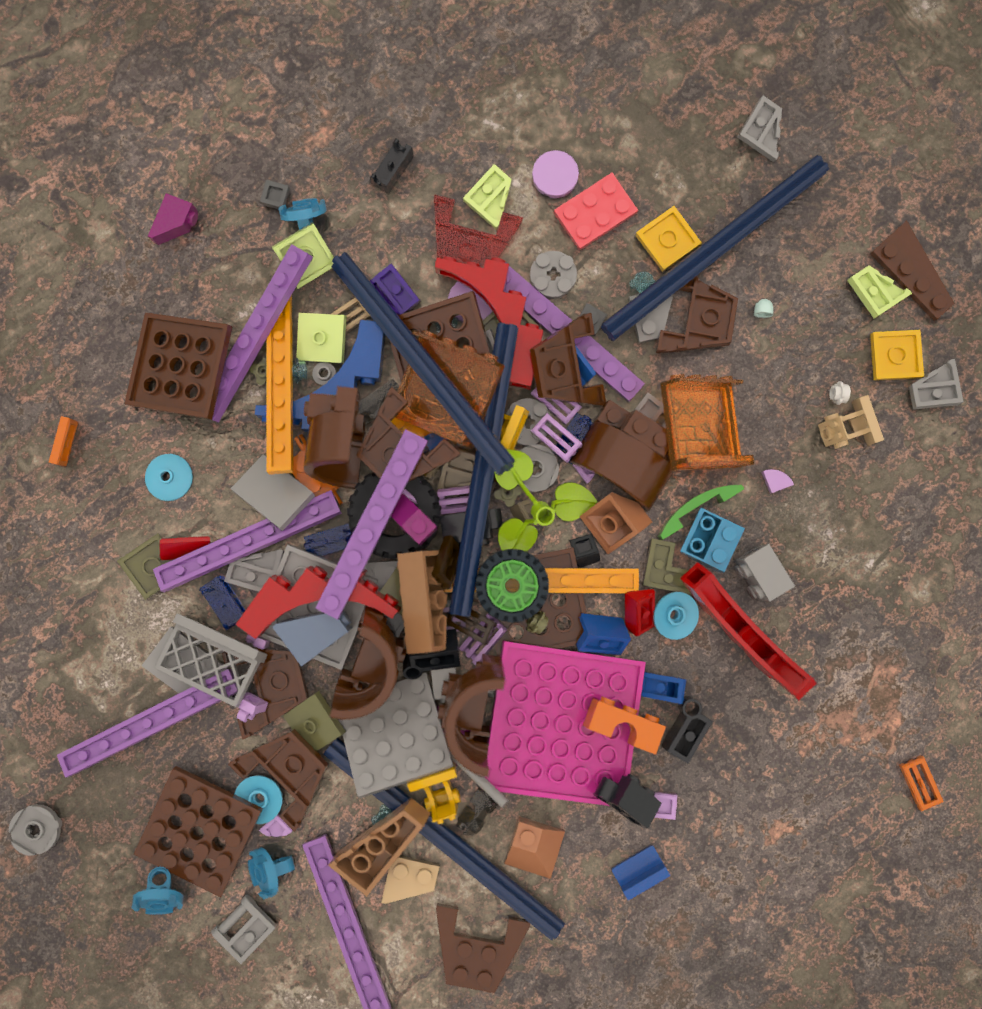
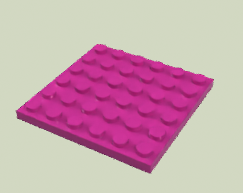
[481,641,646,806]

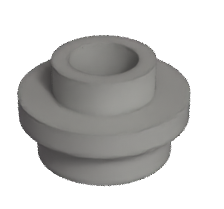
[312,362,336,386]

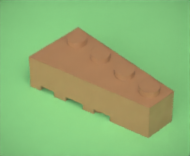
[397,550,447,654]
[328,798,431,897]

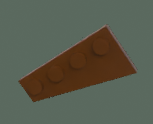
[870,220,955,321]

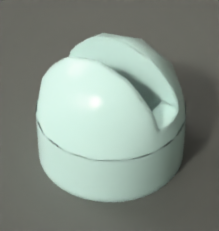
[754,299,774,318]

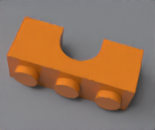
[582,696,666,755]

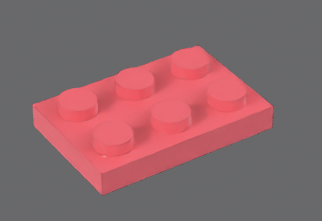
[554,173,638,251]

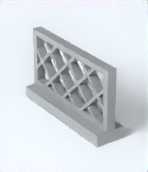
[154,613,268,708]

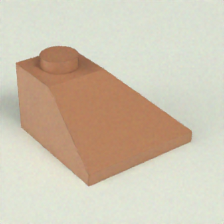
[579,492,652,554]
[504,816,565,879]

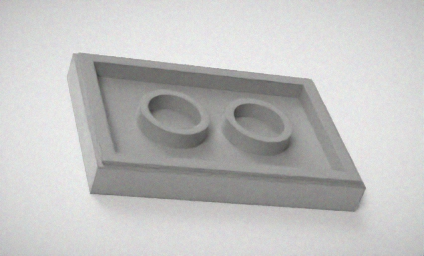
[230,454,315,531]
[142,626,230,693]

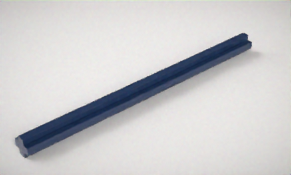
[601,155,829,341]
[331,252,515,475]
[449,323,518,617]
[323,738,565,941]

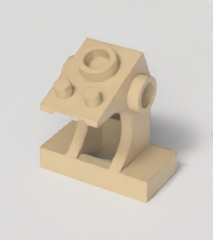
[818,395,884,449]

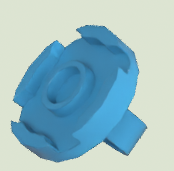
[279,198,327,230]
[248,847,295,899]
[132,867,184,915]

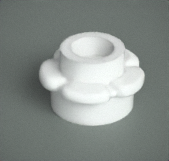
[829,381,851,405]

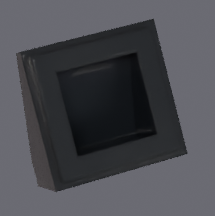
[569,533,600,568]

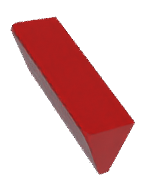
[159,536,210,560]
[625,589,655,637]

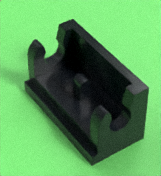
[369,138,414,195]

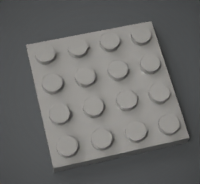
[260,544,378,670]
[339,672,454,798]

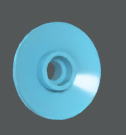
[145,454,193,501]
[653,592,699,640]
[235,775,283,824]

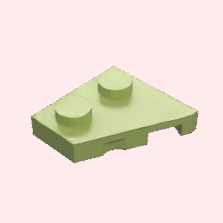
[463,164,512,230]
[847,266,912,318]

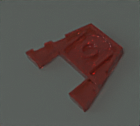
[434,195,523,268]

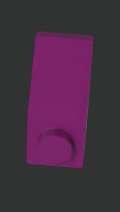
[148,193,198,245]
[391,494,438,545]

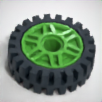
[476,549,549,622]

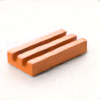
[49,416,78,467]
[899,755,944,811]

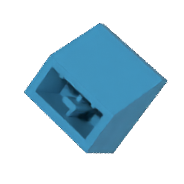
[680,508,745,573]

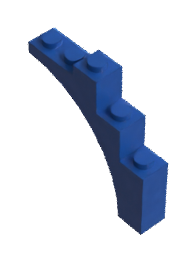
[255,320,386,432]

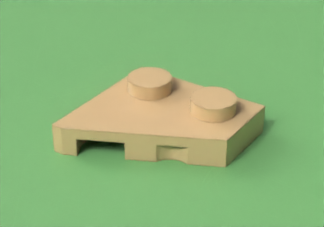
[381,856,440,904]

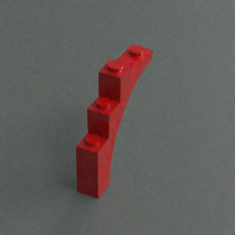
[435,256,543,390]
[680,562,817,701]
[236,566,401,639]

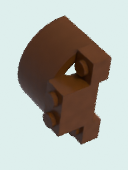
[304,386,366,489]
[570,400,690,511]
[329,605,407,720]
[437,654,505,777]

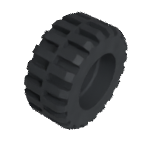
[347,473,441,559]

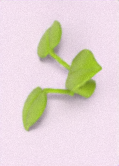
[494,449,597,552]

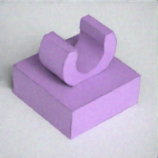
[237,692,268,722]

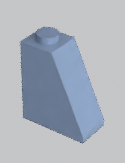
[272,611,352,666]

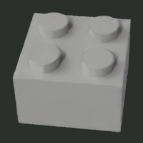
[734,544,795,602]

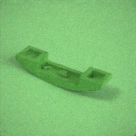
[657,485,744,540]

